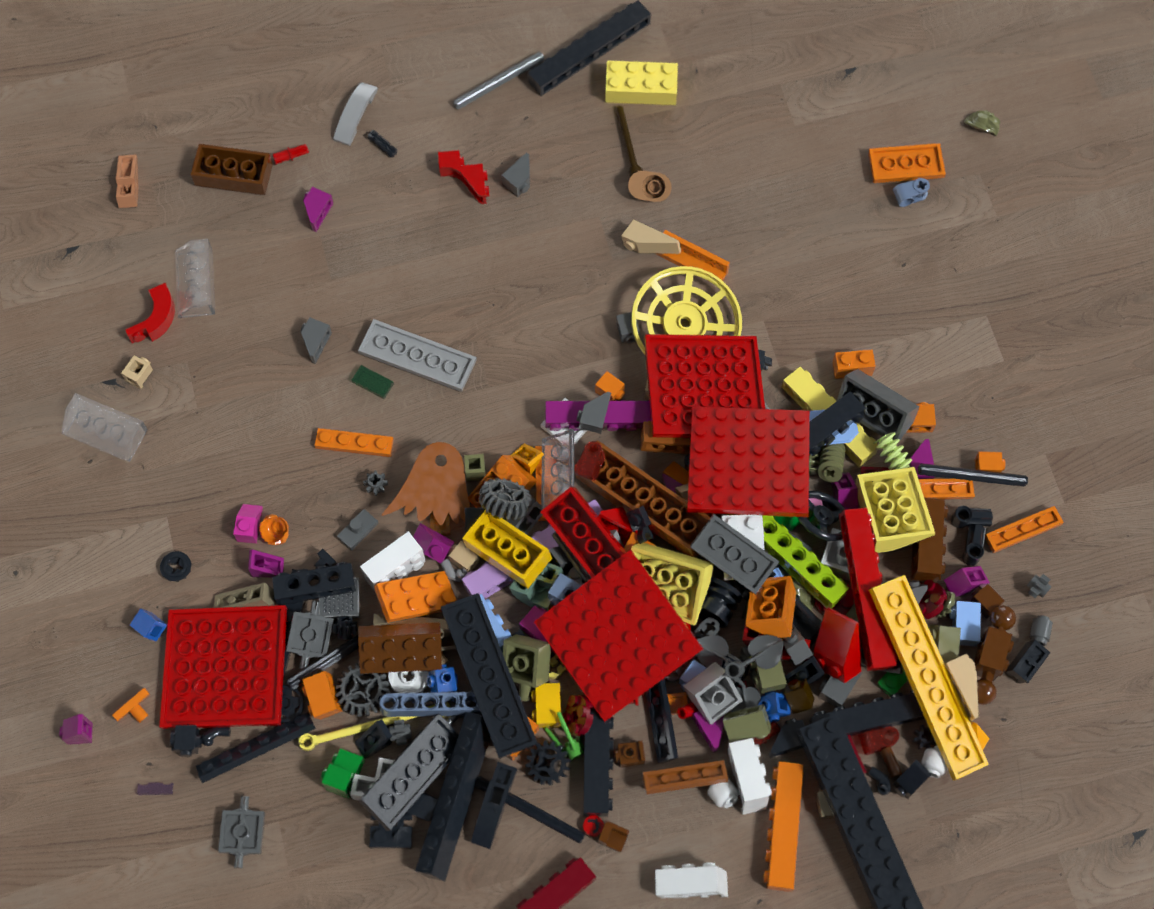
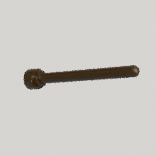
[616,105,643,177]

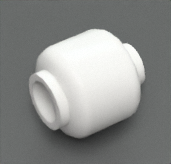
[921,746,948,778]
[708,778,738,808]

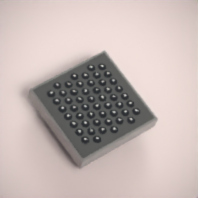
[319,578,359,619]

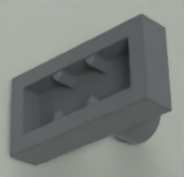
[337,509,379,551]

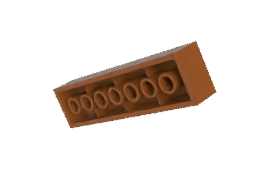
[573,440,711,558]

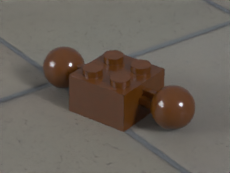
[974,605,1016,705]

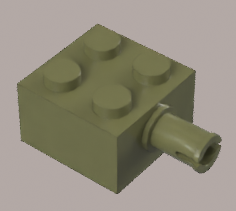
[503,634,551,701]

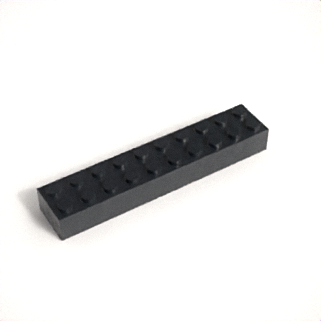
[796,713,924,909]

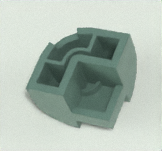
[509,563,565,611]

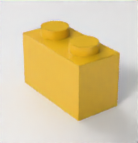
[532,683,561,728]

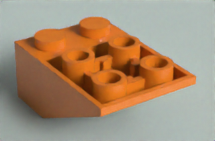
[468,455,538,507]

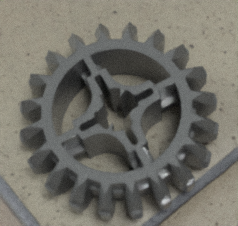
[479,478,532,521]
[335,663,390,717]

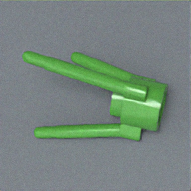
[544,711,585,760]

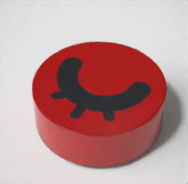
[583,815,604,837]

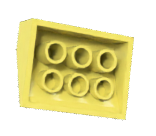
[855,467,935,553]
[631,543,714,625]

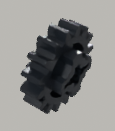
[526,741,571,786]

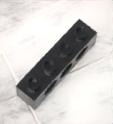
[272,562,357,605]

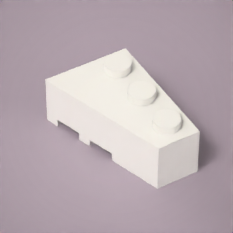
[728,738,771,815]
[655,863,728,898]

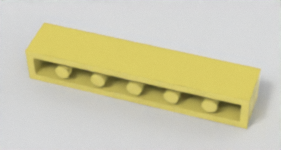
[782,367,878,468]

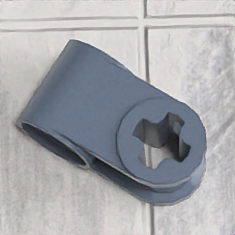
[893,178,930,207]

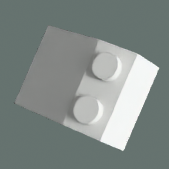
[721,515,764,580]

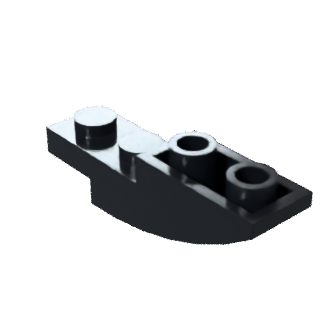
[471,762,518,850]

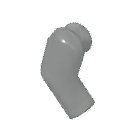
[440,559,467,582]

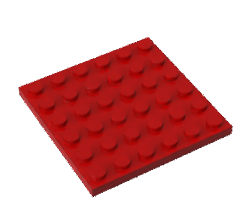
[644,334,765,438]
[687,406,810,517]
[534,550,704,722]
[159,605,287,729]

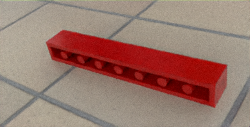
[839,508,898,671]

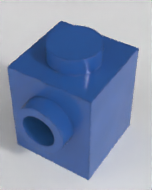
[130,609,167,641]

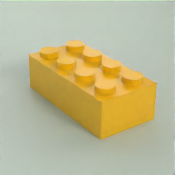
[462,510,552,589]

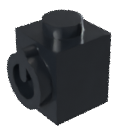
[170,725,202,757]

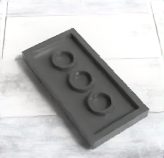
[690,514,779,594]

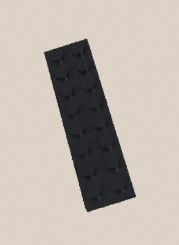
[441,593,538,759]

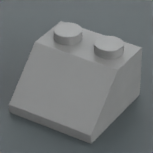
[683,662,743,725]

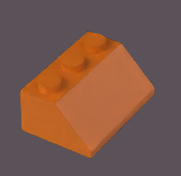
[745,576,796,638]

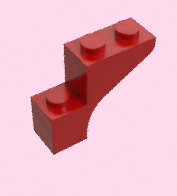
[438,150,490,204]

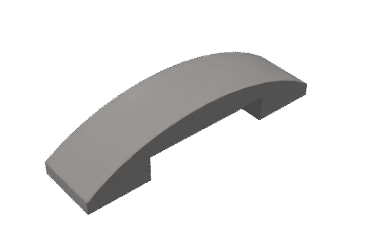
[333,82,378,146]

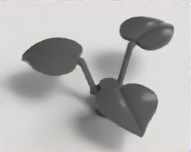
[696,635,784,712]

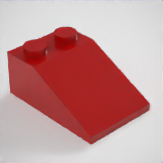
[814,607,861,683]

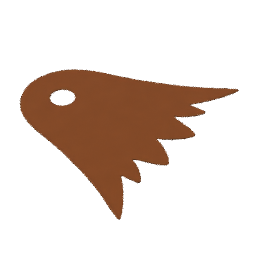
[382,442,470,525]

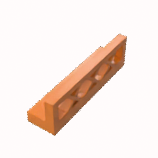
[655,230,730,281]

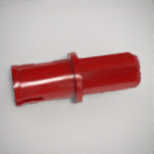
[272,144,309,165]

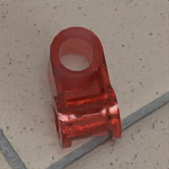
[575,441,606,481]
[858,726,900,755]

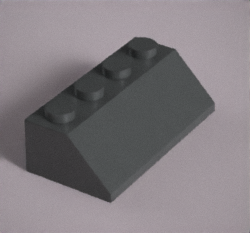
[837,369,920,444]

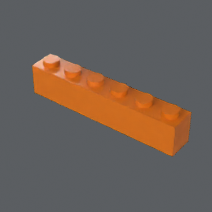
[763,761,803,892]

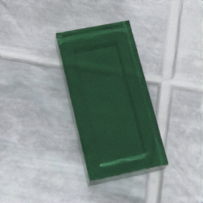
[352,365,394,399]

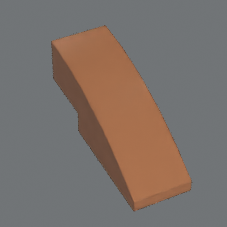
[116,155,138,208]

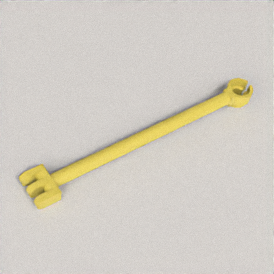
[299,702,450,751]

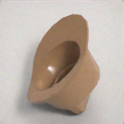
[628,171,672,202]

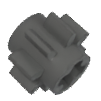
[363,470,388,496]
[1027,574,1052,598]
[389,719,412,746]

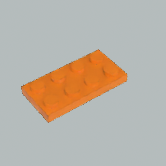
[868,143,946,183]
[374,571,457,623]

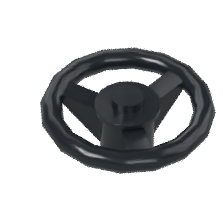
[798,491,846,541]

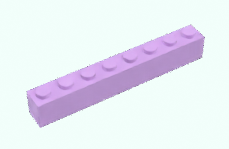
[462,500,603,599]

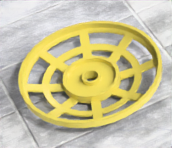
[631,266,742,356]

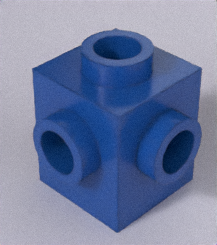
[427,665,458,693]
[759,692,791,722]

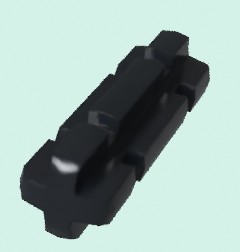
[368,130,398,158]

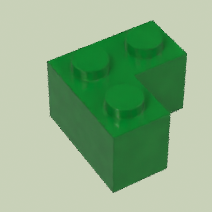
[320,748,365,799]

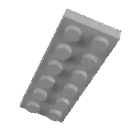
[358,319,477,392]

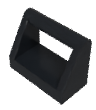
[793,599,822,646]

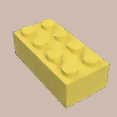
[605,61,678,105]

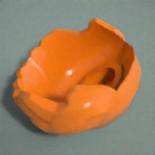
[259,514,289,545]

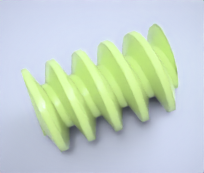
[874,432,912,470]

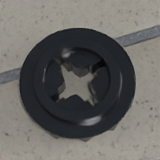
[160,551,192,582]

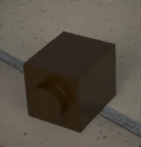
[784,678,815,714]

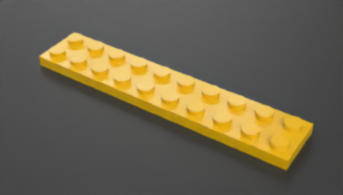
[869,575,989,780]

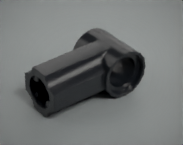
[951,505,993,528]
[962,524,986,566]

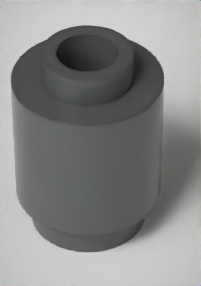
[1029,615,1053,646]

